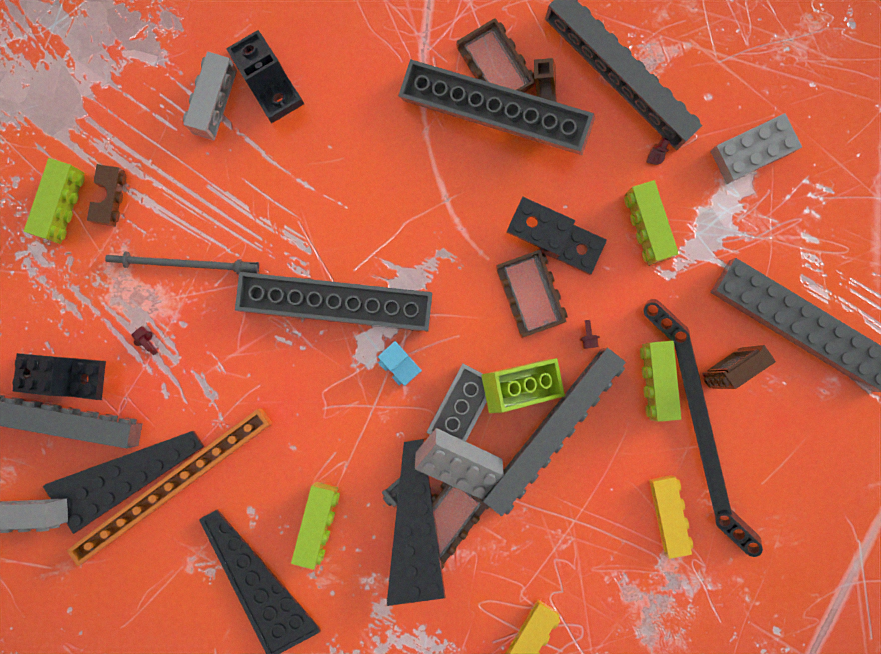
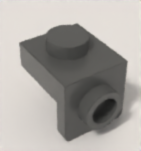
[382,478,400,507]

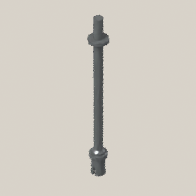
[105,251,259,274]

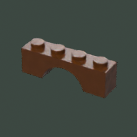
[534,58,557,102]

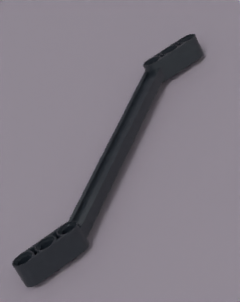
[644,299,763,557]

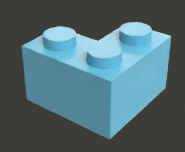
[378,341,422,386]

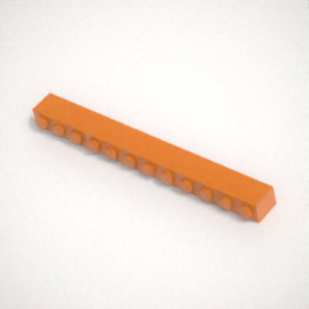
[66,408,273,567]

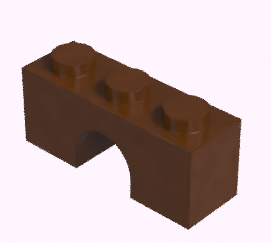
[87,164,127,227]

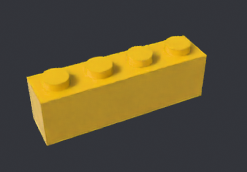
[649,475,693,559]
[505,599,560,654]

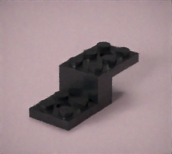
[226,30,304,124]
[506,196,607,275]
[12,353,106,400]

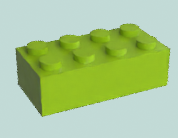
[23,158,85,244]
[624,180,679,266]
[640,341,681,422]
[481,358,565,413]
[291,482,340,570]

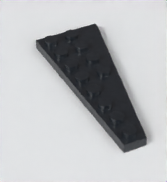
[43,431,204,534]
[387,439,446,606]
[199,509,321,654]

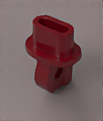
[646,137,670,165]
[580,319,600,349]
[131,326,158,355]

